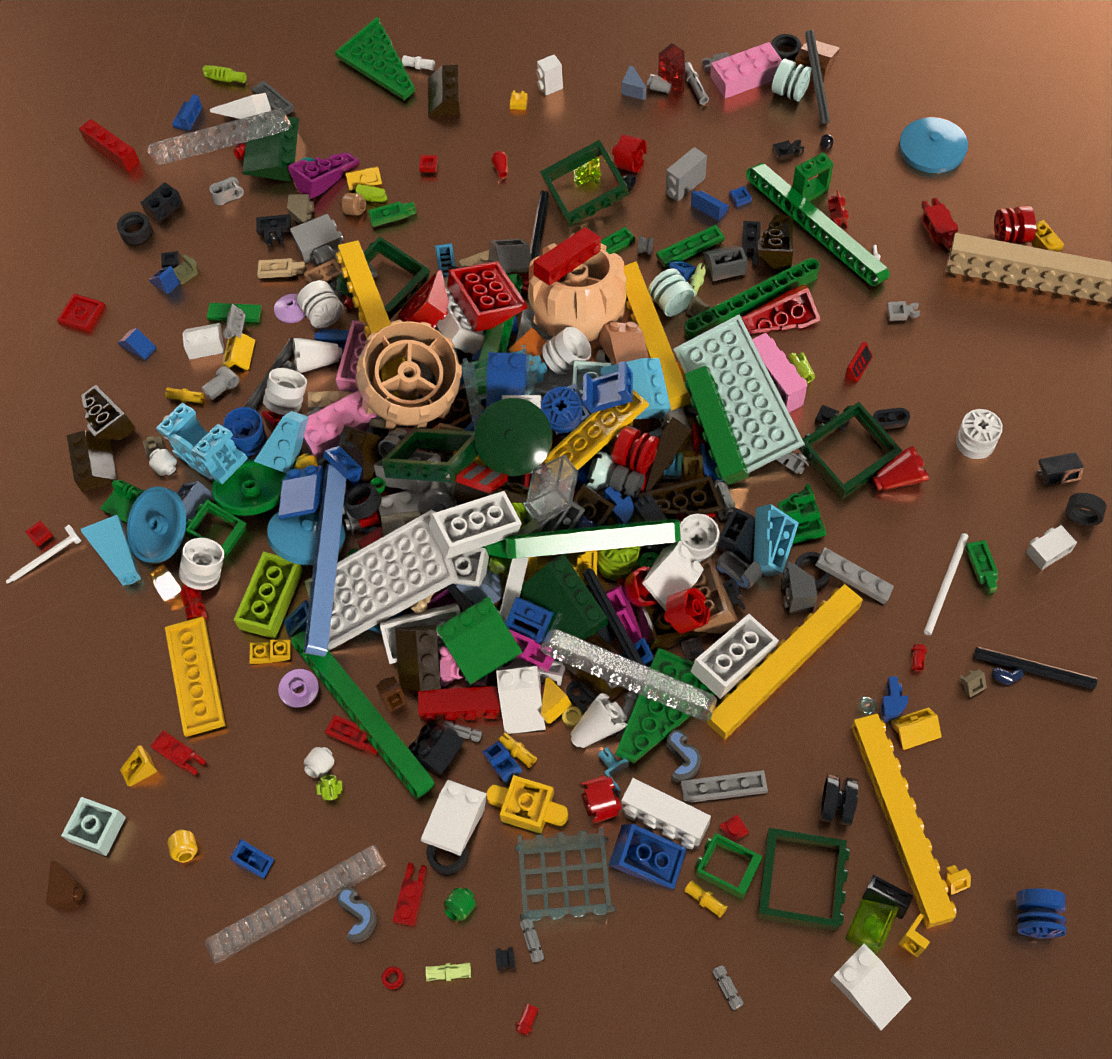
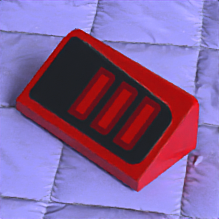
[845,341,873,383]

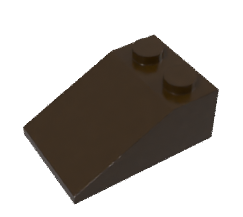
[339,425,384,487]

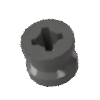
[637,236,654,255]

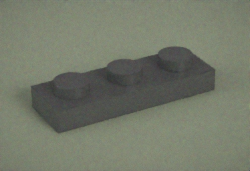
[251,80,295,116]

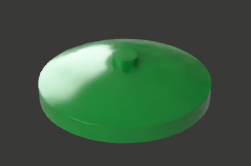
[212,460,286,516]

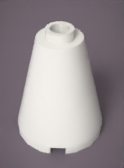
[293,338,342,373]
[571,693,627,748]

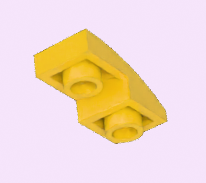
[249,640,290,664]

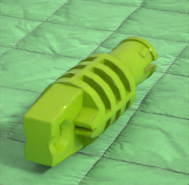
[202,65,247,83]

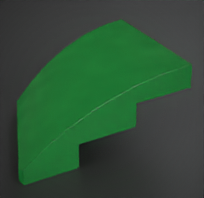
[777,484,827,544]

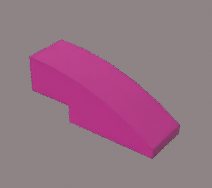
[605,585,642,645]
[510,630,557,673]

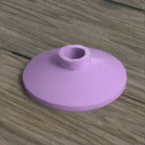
[274,294,306,323]
[278,669,319,708]

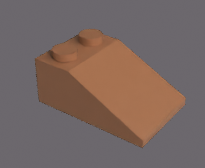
[599,322,649,365]

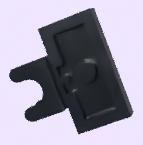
[256,214,291,246]

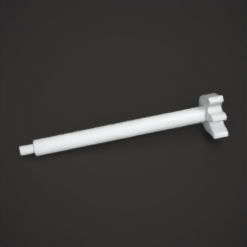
[6,525,81,584]

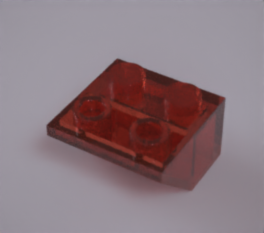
[658,43,685,94]

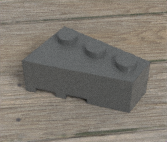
[517,494,585,559]

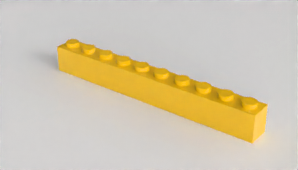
[336,240,417,400]
[624,261,691,411]
[707,584,863,740]
[851,714,957,928]

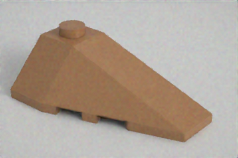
[693,558,738,634]

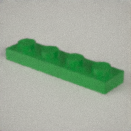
[656,225,725,268]

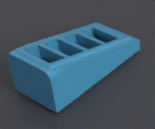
[435,243,455,278]

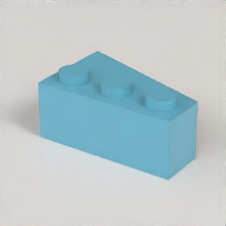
[254,411,309,473]
[753,504,799,577]

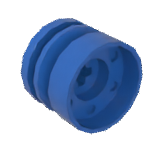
[541,387,583,433]
[223,407,267,456]
[1016,888,1067,938]

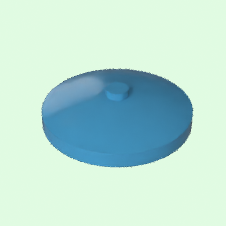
[899,117,968,173]
[127,486,186,563]
[267,507,345,565]

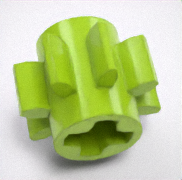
[316,775,343,800]

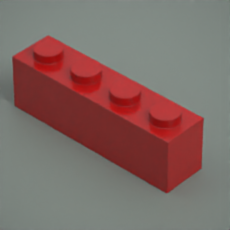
[79,119,140,172]
[534,227,601,286]
[418,686,501,722]

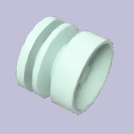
[772,58,812,102]
[648,268,696,317]

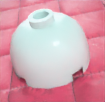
[585,451,617,490]

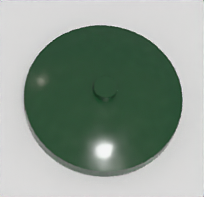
[474,398,553,476]

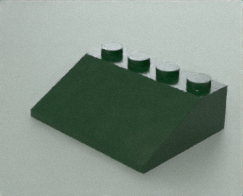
[243,116,299,182]
[520,554,608,656]

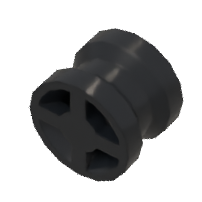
[495,947,516,971]

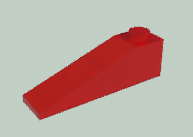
[741,284,821,334]

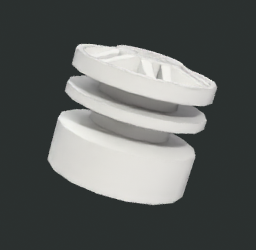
[297,280,344,328]
[542,327,591,375]
[263,368,307,415]
[956,409,1003,459]
[680,514,720,563]
[179,538,224,590]

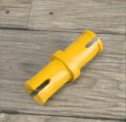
[165,387,204,404]
[499,732,537,768]
[684,880,728,918]

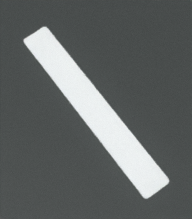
[500,557,529,623]

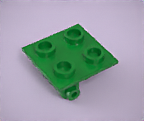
[100,480,144,523]

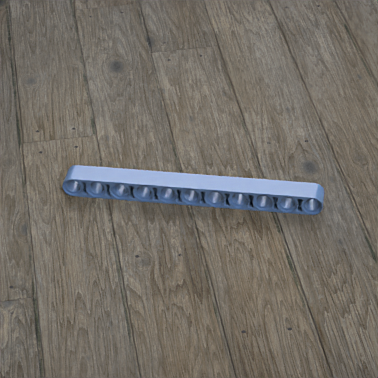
[304,464,346,657]

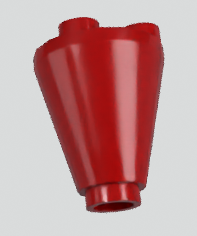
[872,446,930,491]

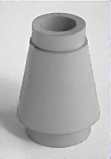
[646,74,672,93]

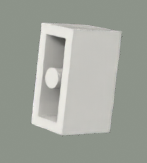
[536,54,563,95]
[1026,525,1077,570]

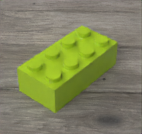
[234,552,304,639]

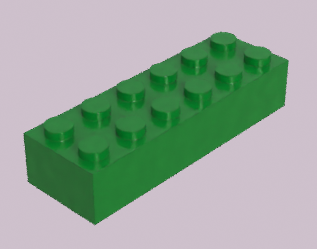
[684,365,750,485]

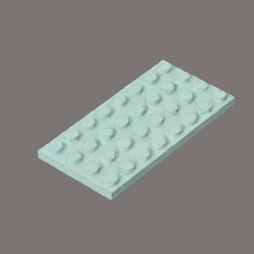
[673,314,805,473]

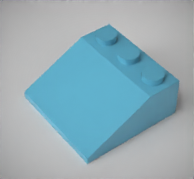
[600,358,671,419]

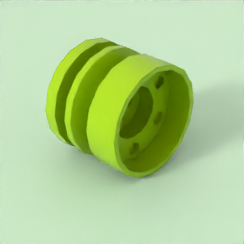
[597,546,640,581]

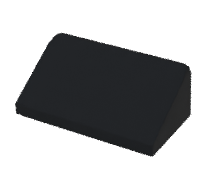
[862,875,913,919]

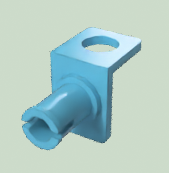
[598,747,629,797]

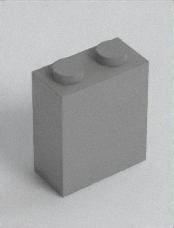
[666,147,707,201]
[290,214,344,264]

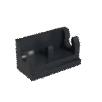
[1037,452,1085,487]

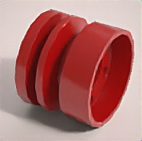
[994,205,1036,244]
[612,425,659,474]

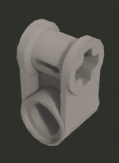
[209,177,244,205]

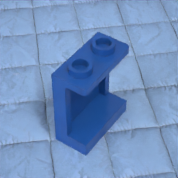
[581,361,633,413]

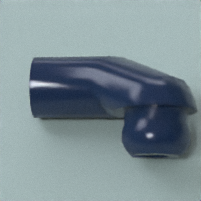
[992,667,1024,685]

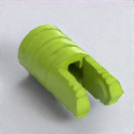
[356,184,388,203]
[788,353,815,384]

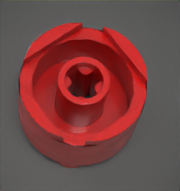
[612,134,647,173]
[664,588,710,634]
[579,775,621,824]

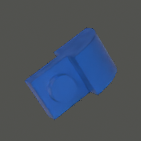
[603,486,634,525]
[880,676,908,723]
[482,740,523,783]

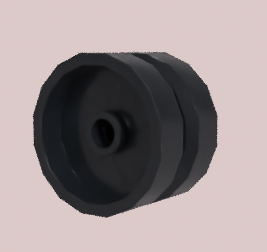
[820,774,858,826]

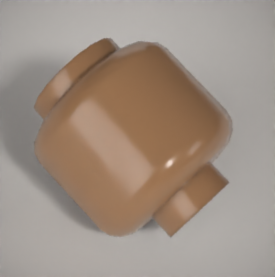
[340,193,366,216]

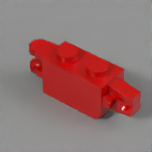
[921,198,958,250]

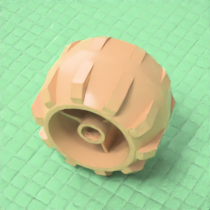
[528,243,627,341]
[356,320,462,430]

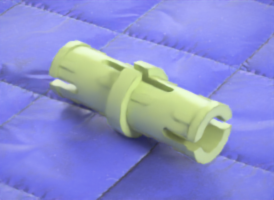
[690,263,708,296]
[426,963,471,981]

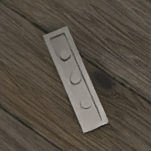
[815,547,894,604]
[681,770,768,803]

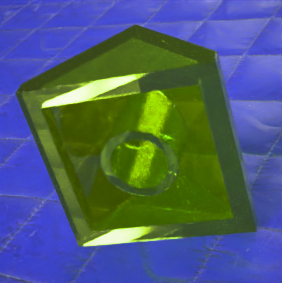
[845,899,899,955]

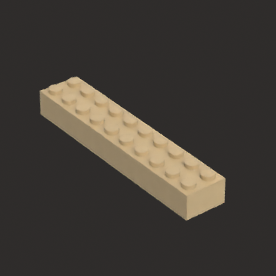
[945,233,1112,303]

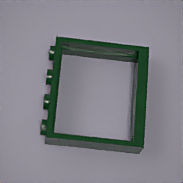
[540,139,629,227]
[336,237,430,320]
[798,402,902,499]
[381,428,478,483]
[757,827,850,932]

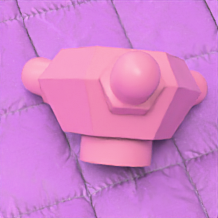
[439,646,465,687]

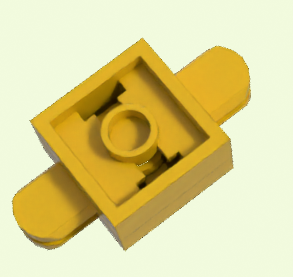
[487,775,568,834]

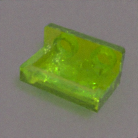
[574,157,601,186]
[488,555,512,575]

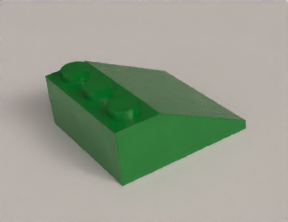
[436,596,523,685]

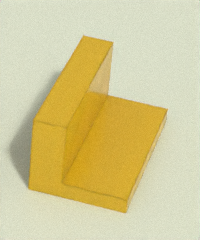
[346,166,382,191]
[221,333,255,370]
[891,707,942,750]
[898,913,930,957]

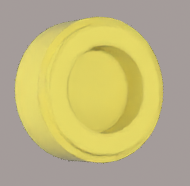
[562,706,582,728]

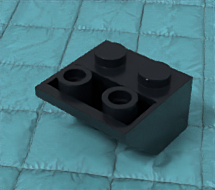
[716,507,755,564]
[408,722,464,775]

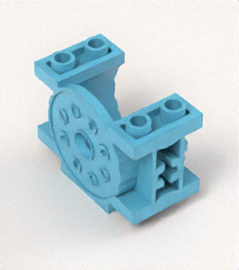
[156,403,248,484]

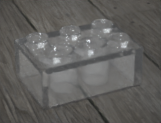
[525,455,578,522]

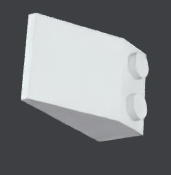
[210,93,272,121]
[642,541,704,611]
[496,666,546,734]
[421,780,487,856]
[830,944,912,1031]

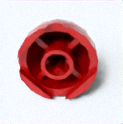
[624,566,658,607]

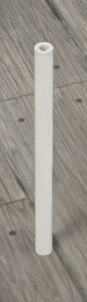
[924,533,969,635]

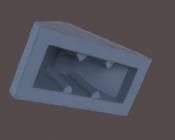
[622,65,646,100]

